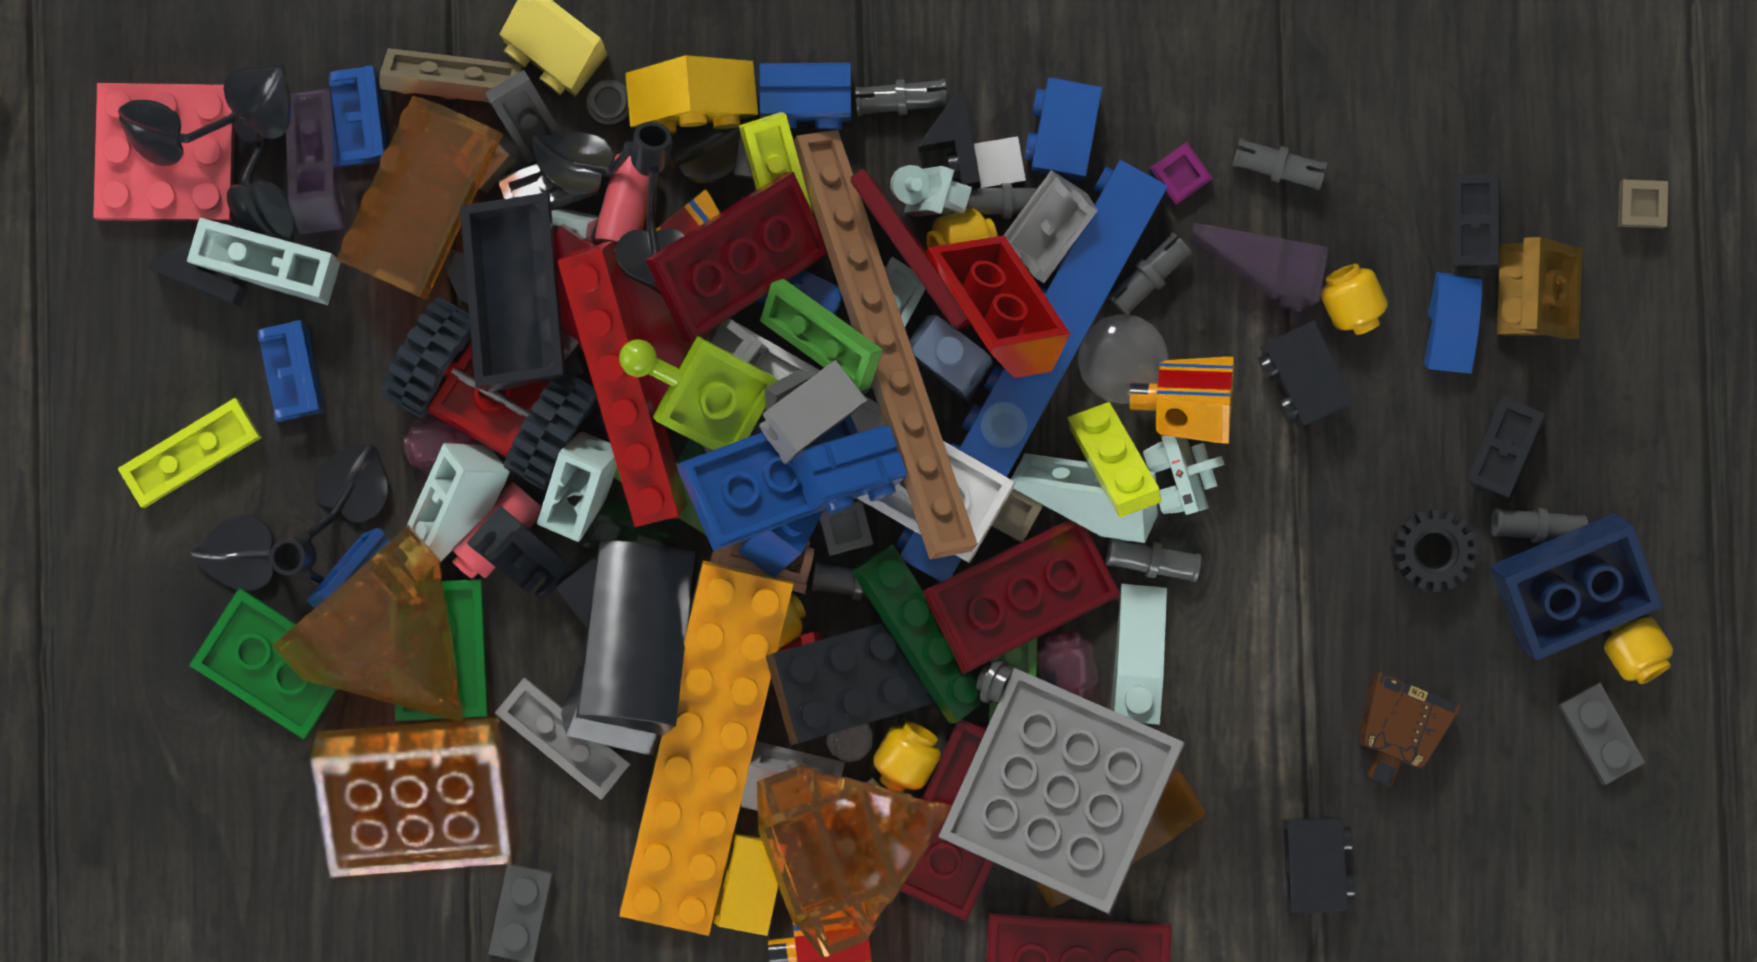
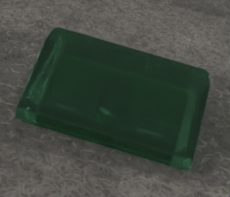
[577,496,680,551]

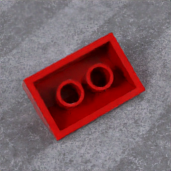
[926,235,1071,378]

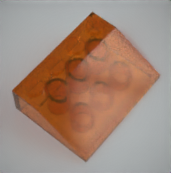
[311,717,513,877]

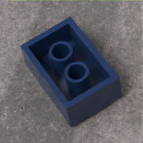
[1490,513,1662,661]

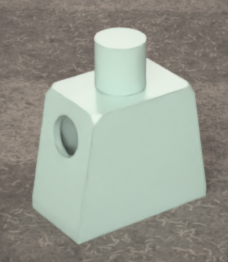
[537,432,617,542]

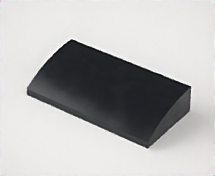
[460,192,566,392]
[576,541,696,736]

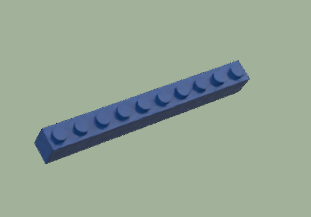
[895,160,1168,582]

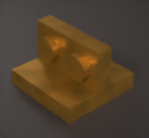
[1497,237,1583,339]

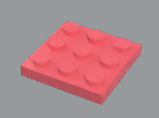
[93,83,235,222]

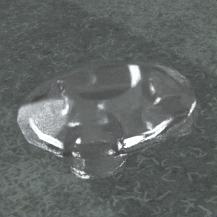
[1078,314,1168,404]

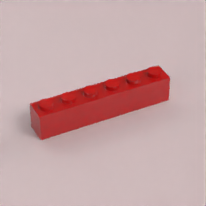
[557,241,688,527]

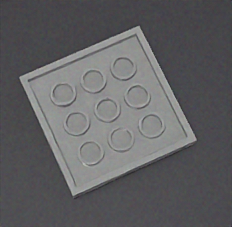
[939,668,1184,914]

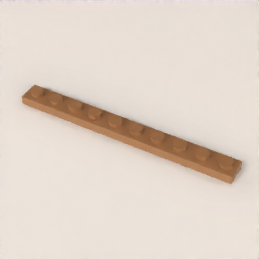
[794,130,978,560]

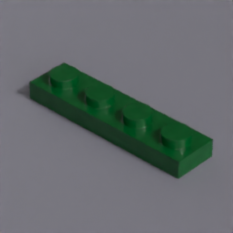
[851,544,983,724]

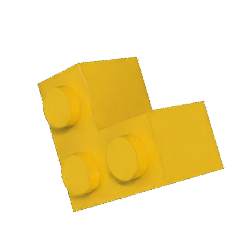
[625,55,758,134]

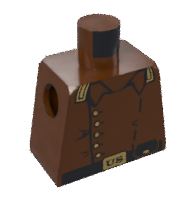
[1357,672,1461,786]

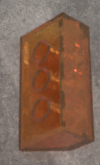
[336,96,504,300]

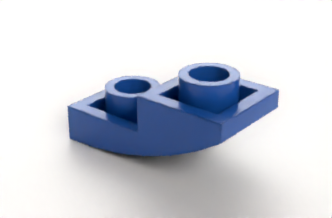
[1423,272,1482,374]

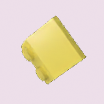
[500,0,608,97]

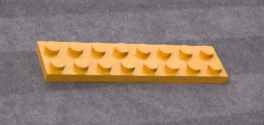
[619,561,794,936]

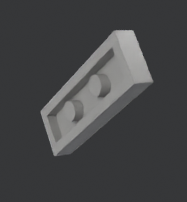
[495,677,631,800]

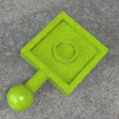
[619,336,779,450]

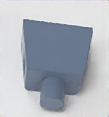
[909,315,995,403]

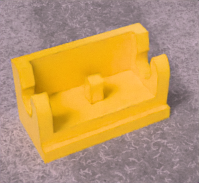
[712,833,786,936]

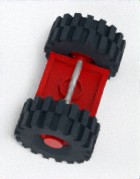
[381,297,599,491]

